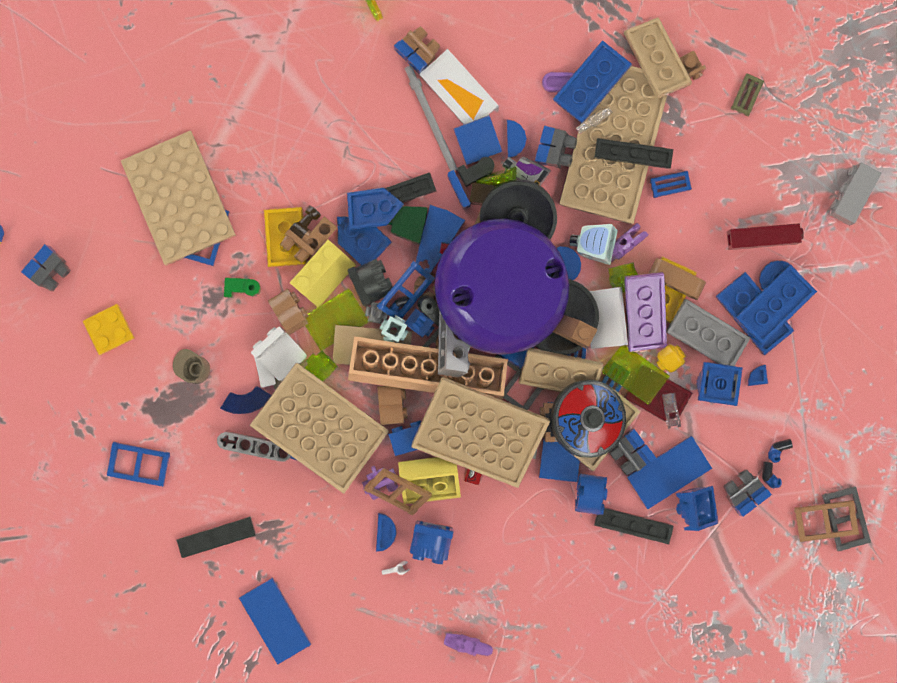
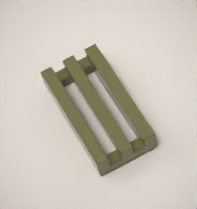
[731,74,764,117]

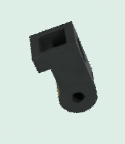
[457,157,495,187]
[417,295,440,327]

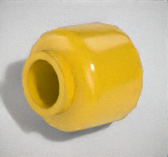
[656,344,686,373]

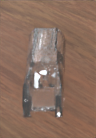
[662,393,681,429]

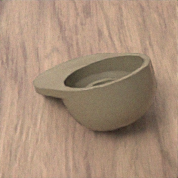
[173,349,210,384]

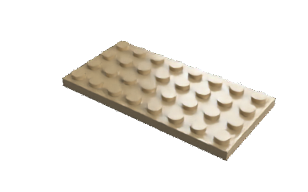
[559,66,667,225]

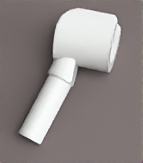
[382,561,410,575]

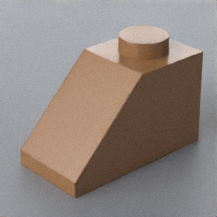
[553,315,598,349]

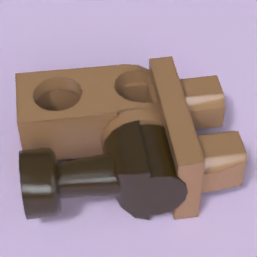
[280,205,338,263]

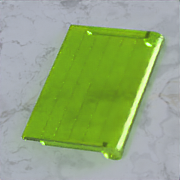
[305,288,369,351]
[602,345,670,405]

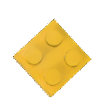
[83,304,135,355]

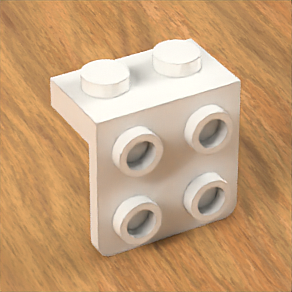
[251,326,307,381]

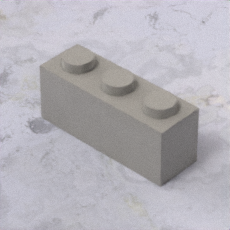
[830,162,882,226]

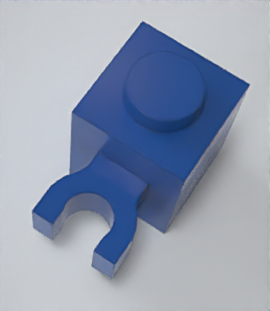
[404,309,435,338]

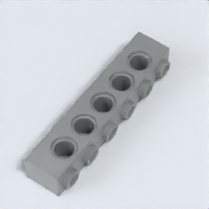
[438,295,470,378]

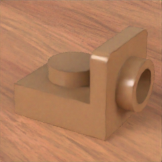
[680,51,706,81]

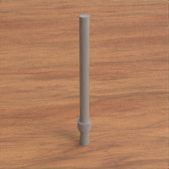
[404,65,457,171]

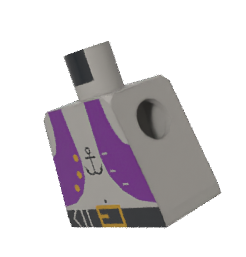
[502,157,551,186]

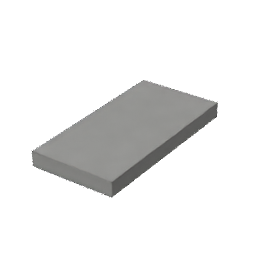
[666,299,750,366]

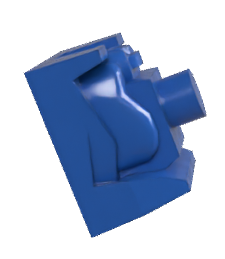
[676,486,718,531]

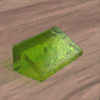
[476,166,517,186]

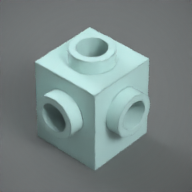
[379,315,409,343]

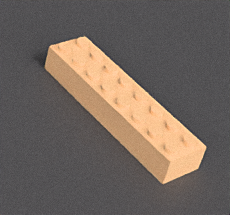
[348,336,508,400]

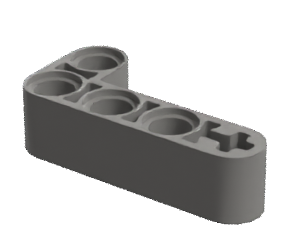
[217,432,291,462]

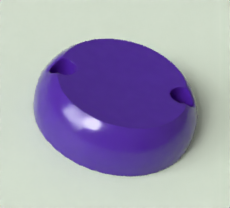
[435,219,569,354]

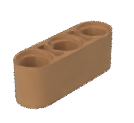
[649,258,706,300]

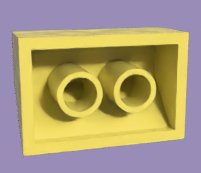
[290,240,356,308]
[398,457,461,504]

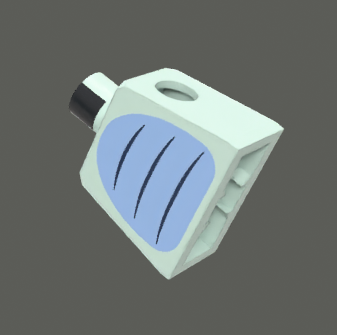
[570,224,618,265]

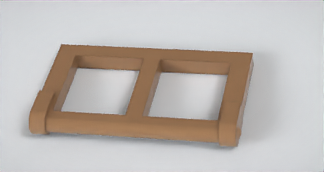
[364,468,432,515]
[794,500,859,542]

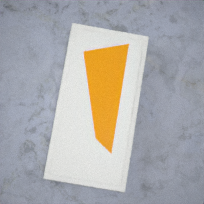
[419,49,499,124]

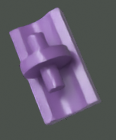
[362,465,398,500]

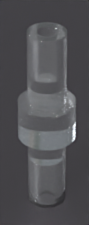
[576,107,613,134]

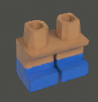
[394,26,440,74]

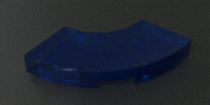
[220,386,271,414]

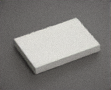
[590,287,628,349]

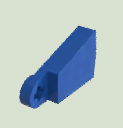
[415,205,465,274]

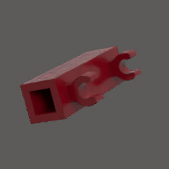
[727,223,804,250]

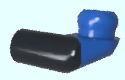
[389,295,410,314]
[768,439,793,463]
[762,462,782,489]

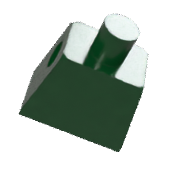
[388,206,428,245]

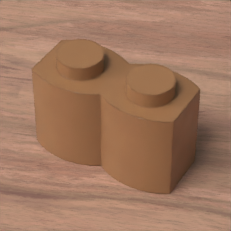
[268,289,309,335]
[377,386,408,425]

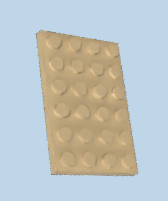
[121,131,236,266]
[249,363,389,494]
[411,377,550,488]

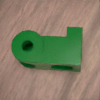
[224,278,261,298]

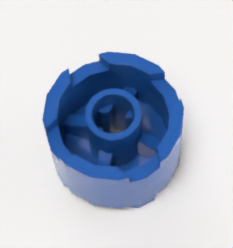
[575,474,607,515]

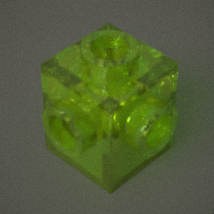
[608,262,638,293]
[305,351,338,382]

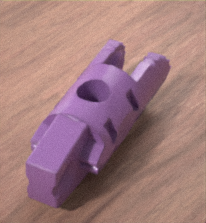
[611,223,649,262]
[444,633,493,656]

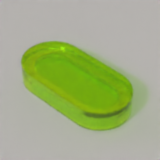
[365,0,383,21]

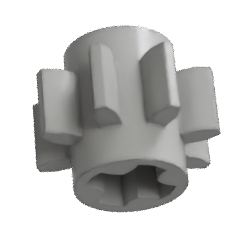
[365,302,388,324]

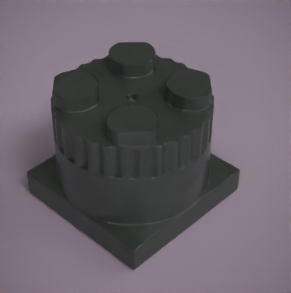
[348,259,393,307]

